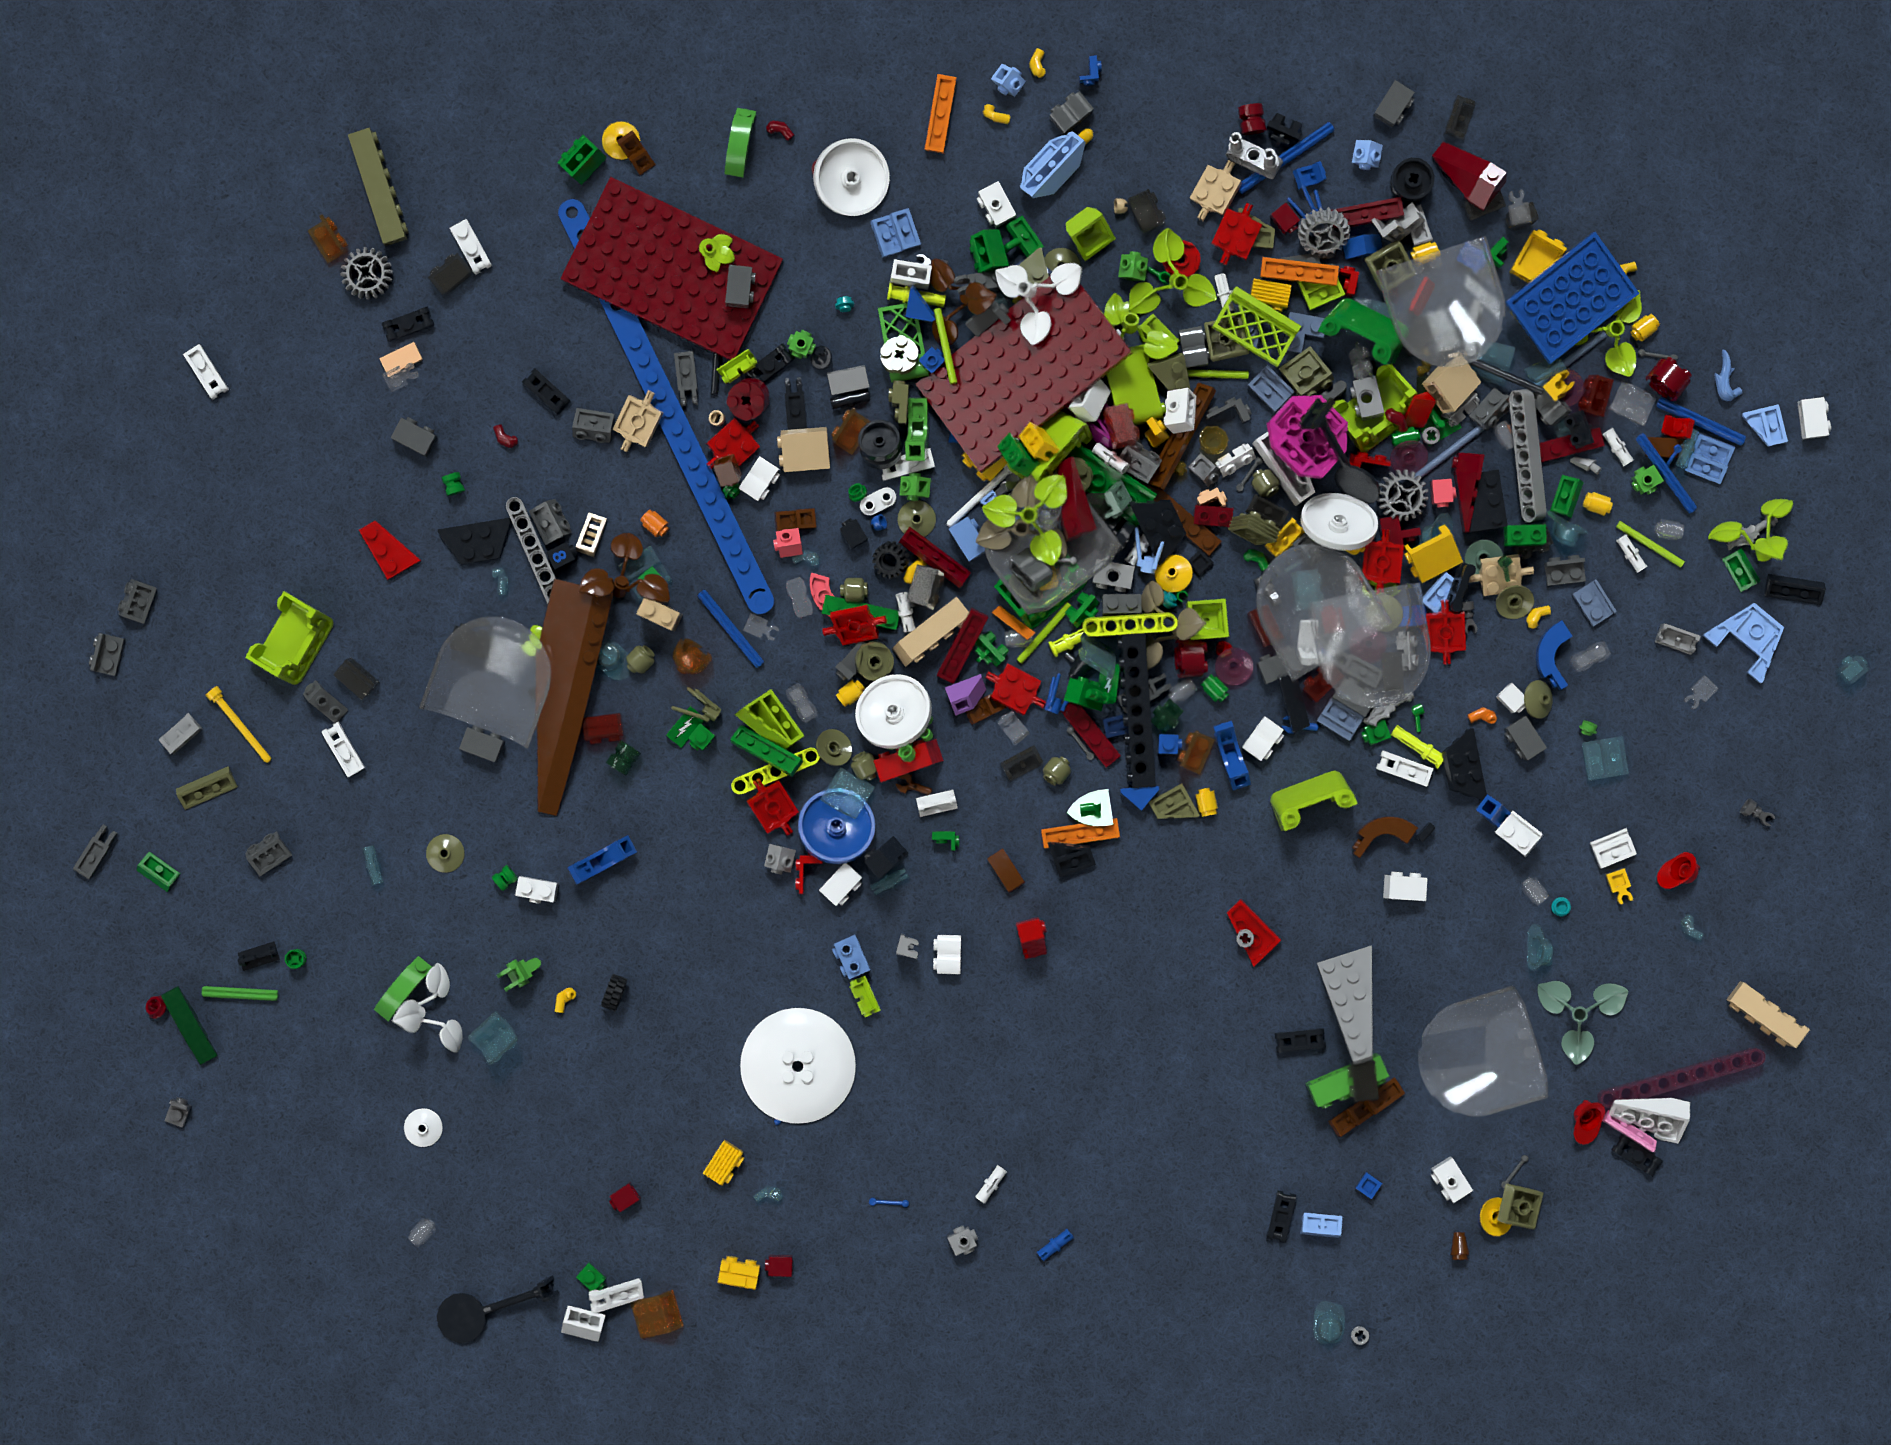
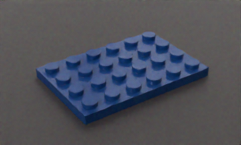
[1504,232,1639,364]

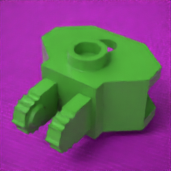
[496,958,541,991]

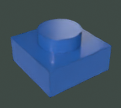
[1355,1172,1382,1199]

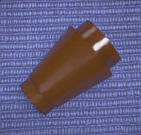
[1450,1232,1470,1260]

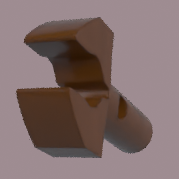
[896,774,932,795]

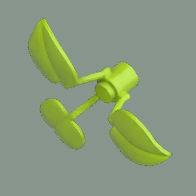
[1128,228,1217,314]
[1575,290,1642,377]
[1104,293,1178,359]
[982,475,1067,565]
[1708,499,1793,561]

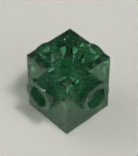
[1151,699,1184,734]

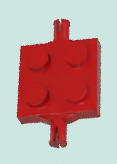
[1211,203,1262,266]
[706,418,760,470]
[1362,529,1404,595]
[1426,599,1466,664]
[822,605,887,646]
[985,663,1046,716]
[746,778,799,835]

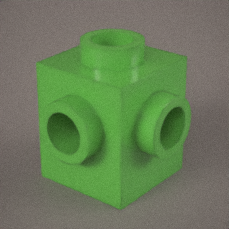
[1118,251,1148,281]
[787,330,816,359]
[1631,465,1664,495]
[900,473,931,501]

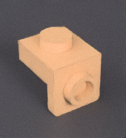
[1197,488,1228,507]

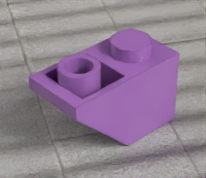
[945,674,986,716]

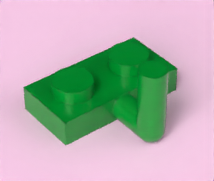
[1004,215,1044,257]

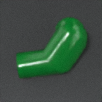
[1244,549,1270,571]

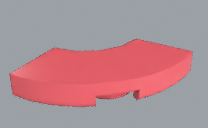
[810,573,835,617]

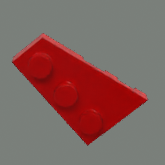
[359,521,421,580]
[1227,899,1281,967]

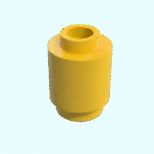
[1410,242,1440,266]
[1630,314,1660,341]
[1583,492,1613,516]
[836,679,865,707]
[1195,788,1218,817]

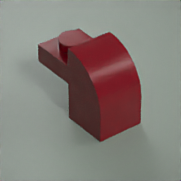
[1378,515,1421,544]

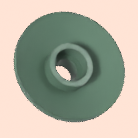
[1465,540,1503,574]

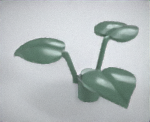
[1538,981,1628,1065]

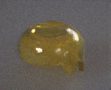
[1199,426,1228,455]

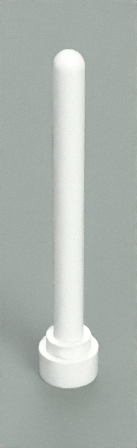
[947,464,1012,527]

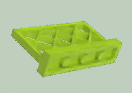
[1212,286,1301,367]

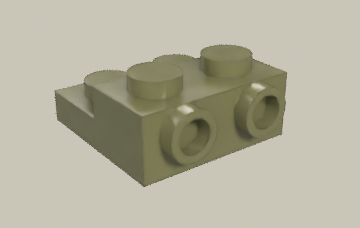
[1279,346,1334,396]
[888,381,909,427]

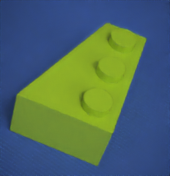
[735,689,804,750]

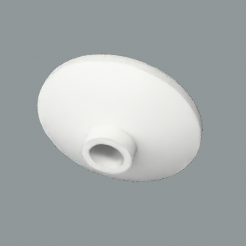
[404,1108,442,1147]

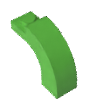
[724,108,756,177]
[905,398,929,461]
[374,956,432,1022]

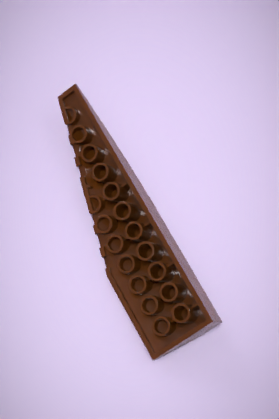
[536,579,613,816]

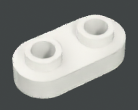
[860,487,896,516]

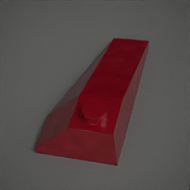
[1432,142,1507,211]
[1451,453,1484,533]
[1057,457,1097,542]

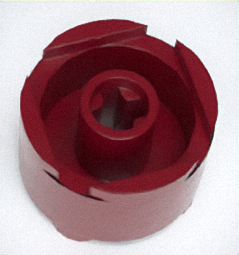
[1645,357,1692,401]
[727,378,769,421]
[1174,639,1208,678]

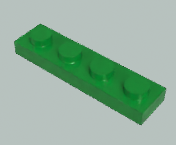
[821,595,899,630]
[730,725,803,777]

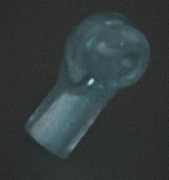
[791,550,820,566]
[492,567,508,595]
[1681,914,1704,941]
[753,1186,783,1203]

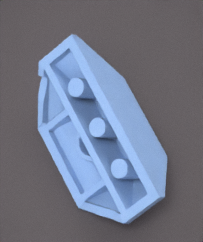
[1020,131,1086,198]

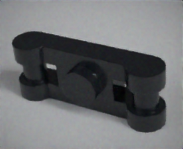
[381,307,434,342]
[744,343,795,382]
[522,368,571,415]
[1446,563,1476,612]
[1275,1028,1326,1052]
[1611,1133,1663,1177]
[1266,1190,1296,1243]

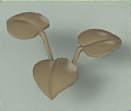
[976,475,1067,558]
[1141,581,1206,670]

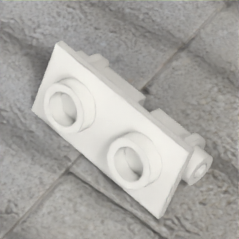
[1215,443,1256,478]
[916,790,957,817]

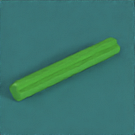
[202,986,278,1001]

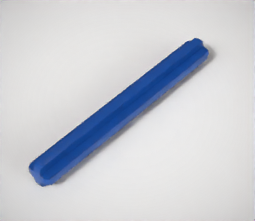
[1656,397,1746,446]
[1636,433,1697,513]
[697,590,764,668]

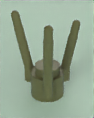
[671,687,721,722]

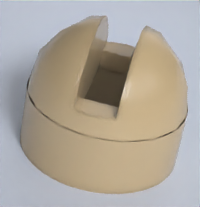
[1114,198,1128,214]
[709,410,725,426]

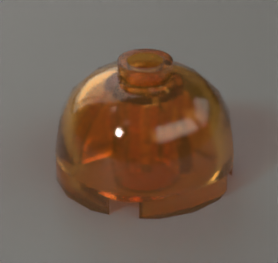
[673,638,712,674]

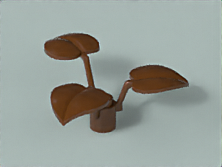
[930,258,997,347]
[579,533,670,602]

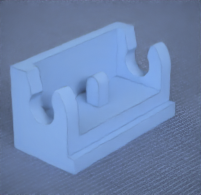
[1300,1213,1342,1238]

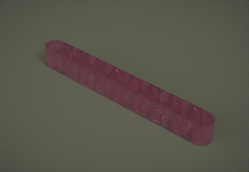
[1597,1047,1766,1108]

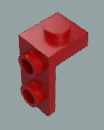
[1349,451,1391,467]
[795,852,823,894]

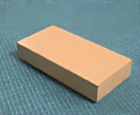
[379,342,423,376]

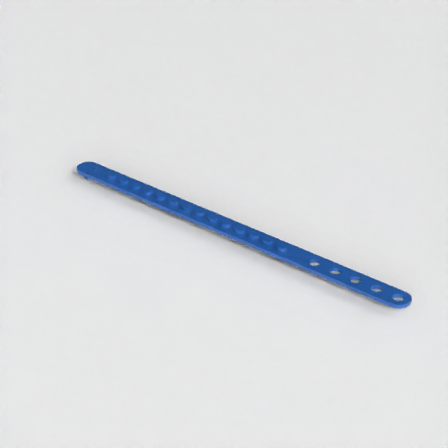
[558,199,774,614]

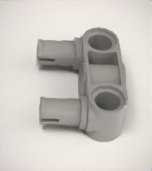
[1225,132,1283,179]

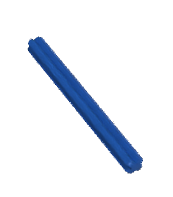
[1238,122,1335,194]

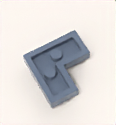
[1283,312,1325,353]

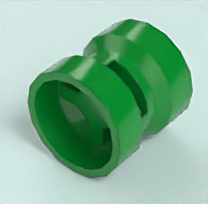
[441,472,465,496]
[492,865,518,891]
[285,949,307,969]

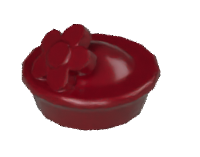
[146,996,167,1019]

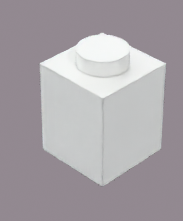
[1496,683,1525,713]

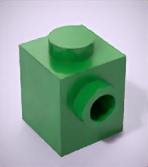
[688,723,716,751]

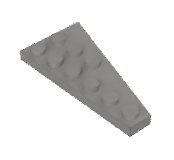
[1317,945,1373,1065]

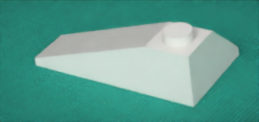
[1609,1098,1690,1144]

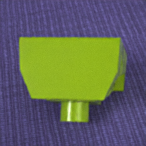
[1066,207,1116,261]
[1186,599,1229,640]

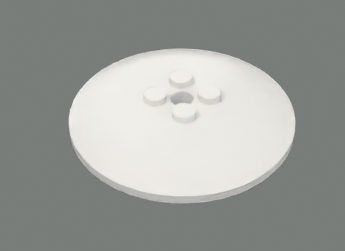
[740,1008,856,1123]

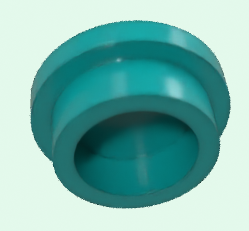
[835,296,854,312]
[1162,591,1177,609]
[1551,897,1571,916]

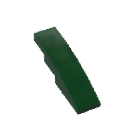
[161,986,217,1065]

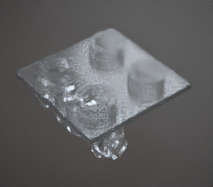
[1608,380,1657,426]

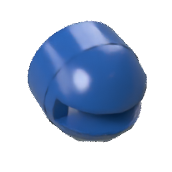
[870,514,887,531]

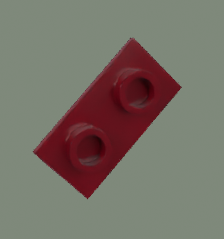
[1193,505,1234,527]

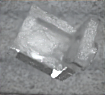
[998,711,1030,745]

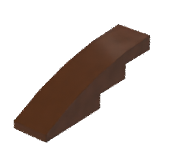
[1328,1077,1405,1137]

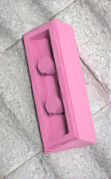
[1602,1110,1657,1152]

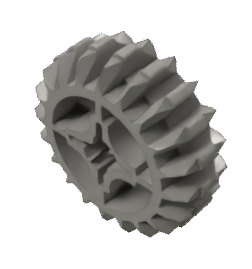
[1298,207,1350,257]
[341,247,393,300]
[1377,469,1428,521]

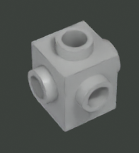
[764,844,796,875]
[948,1225,978,1255]

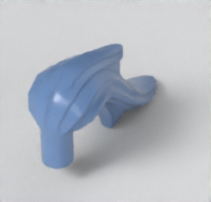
[1715,350,1743,401]

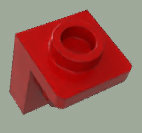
[1338,266,1359,297]
[1661,415,1695,439]

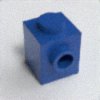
[1157,734,1182,754]

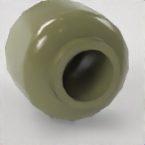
[1251,469,1280,498]
[840,578,868,602]
[626,645,655,674]
[851,751,877,781]
[1043,757,1071,786]

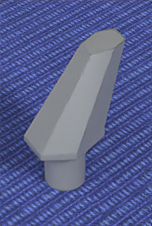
[1570,457,1602,474]

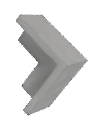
[1372,203,1426,242]

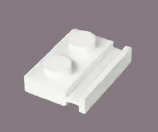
[1495,811,1544,857]
[1590,828,1637,868]

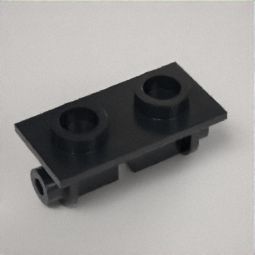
[238,941,280,971]

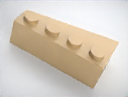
[892,597,969,667]
[1726,981,1810,1048]

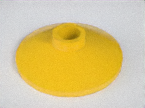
[602,122,640,160]
[1155,555,1193,593]
[1480,1197,1512,1236]

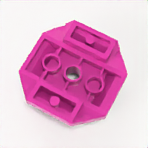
[1267,395,1348,479]

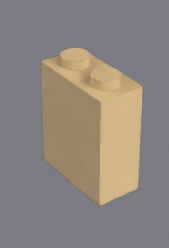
[1422,353,1481,413]
[777,427,830,472]
[637,598,683,632]

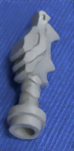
[1727,515,1778,550]
[1363,688,1415,727]

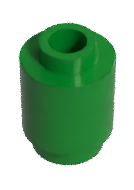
[1391,427,1421,449]
[1201,674,1229,703]

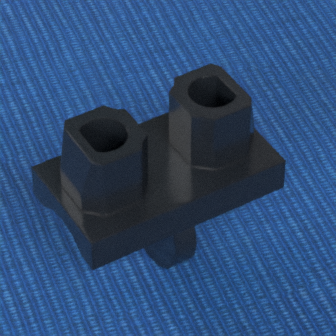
[1266,113,1302,147]
[1564,410,1594,449]

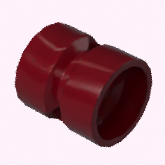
[1238,103,1266,135]

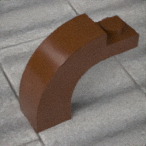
[1352,817,1418,858]

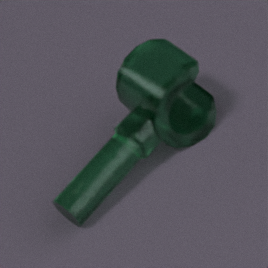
[1497,555,1513,582]

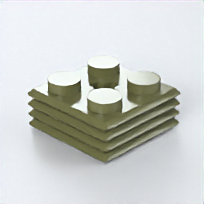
[1365,240,1416,293]
[1204,315,1250,362]
[1228,511,1281,545]
[1497,1184,1544,1230]

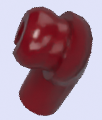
[766,120,795,141]
[1385,408,1408,432]
[493,424,518,448]

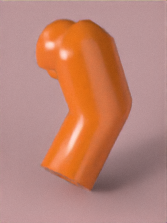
[1467,707,1497,724]

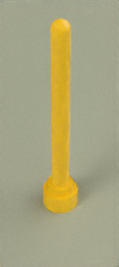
[205,686,271,763]

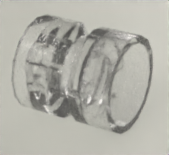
[1034,501,1061,533]

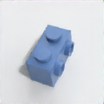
[949,517,990,562]
[832,935,871,979]

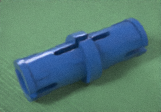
[1037,1228,1074,1261]

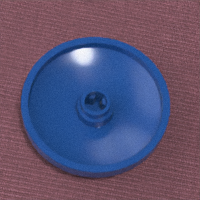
[798,789,875,864]

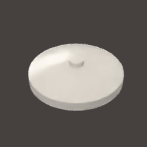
[813,138,889,216]
[1301,493,1378,550]
[855,675,932,749]

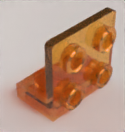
[307,214,348,264]
[831,408,871,455]
[1177,730,1215,775]
[630,1289,684,1339]

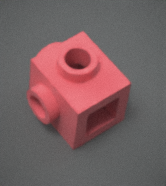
[1430,479,1456,508]
[773,528,803,558]

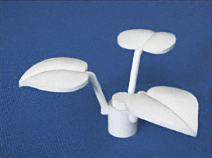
[995,263,1082,345]
[392,963,463,1052]

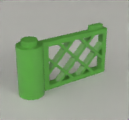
[878,303,929,383]

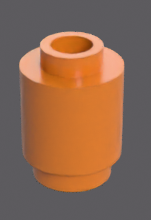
[640,510,669,537]

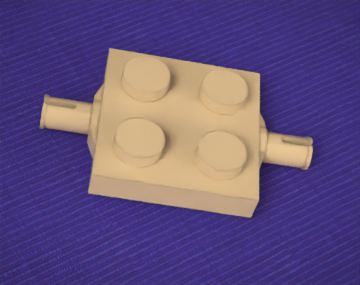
[1190,160,1242,221]
[613,390,664,452]
[1468,554,1534,596]

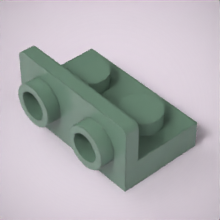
[1104,480,1132,519]

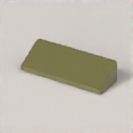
[176,766,238,810]

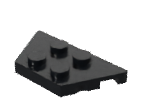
[1129,499,1186,565]
[437,518,511,565]
[1442,728,1487,801]

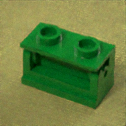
[997,432,1040,477]
[1504,524,1546,546]

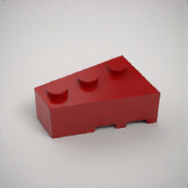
[1016,917,1047,959]

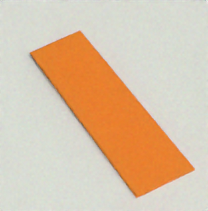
[992,606,1035,640]

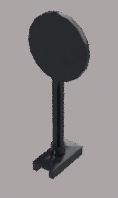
[1299,397,1381,504]
[437,1275,559,1343]

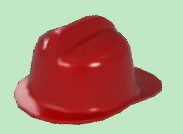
[1657,852,1700,889]
[1573,1100,1605,1145]

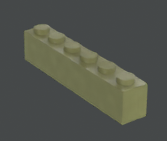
[348,127,409,246]

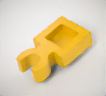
[1606,868,1633,904]

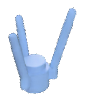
[1135,527,1164,573]

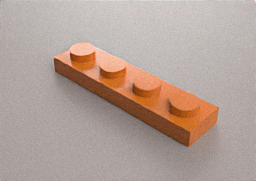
[925,74,956,154]
[1260,257,1339,286]
[1041,818,1120,848]

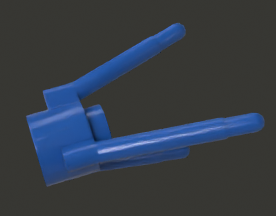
[1287,184,1323,219]
[1044,673,1069,714]

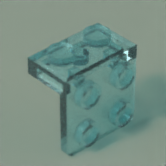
[468,1011,518,1065]

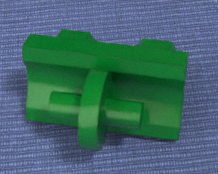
[1065,592,1100,629]
[975,631,1009,667]

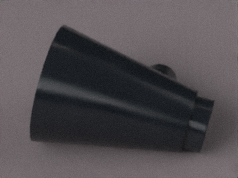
[1064,642,1104,680]

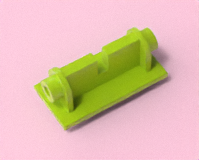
[716,349,758,384]
[849,976,881,1017]

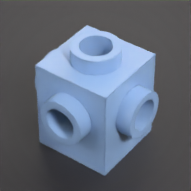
[991,64,1026,97]
[1352,140,1383,170]

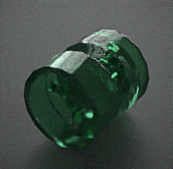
[606,740,641,776]

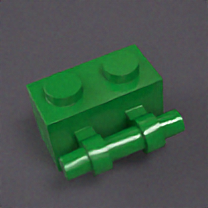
[557,135,607,185]
[969,229,1009,273]
[1064,676,1115,711]

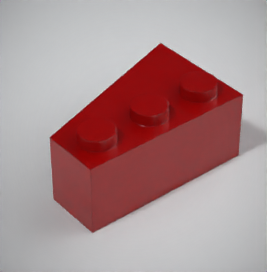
[873,739,944,782]

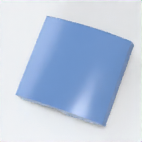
[870,208,921,258]
[1685,433,1735,484]

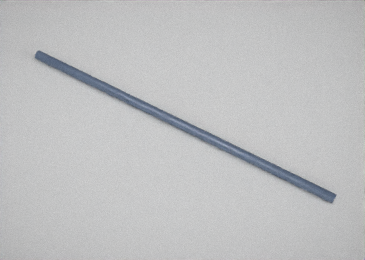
[1390,331,1607,495]

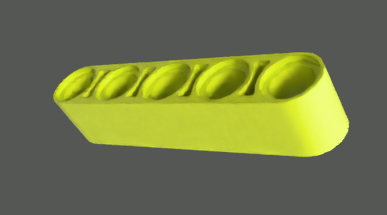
[1082,612,1178,636]
[731,748,820,794]

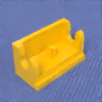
[1543,369,1575,401]
[1018,422,1060,461]
[1264,518,1304,559]

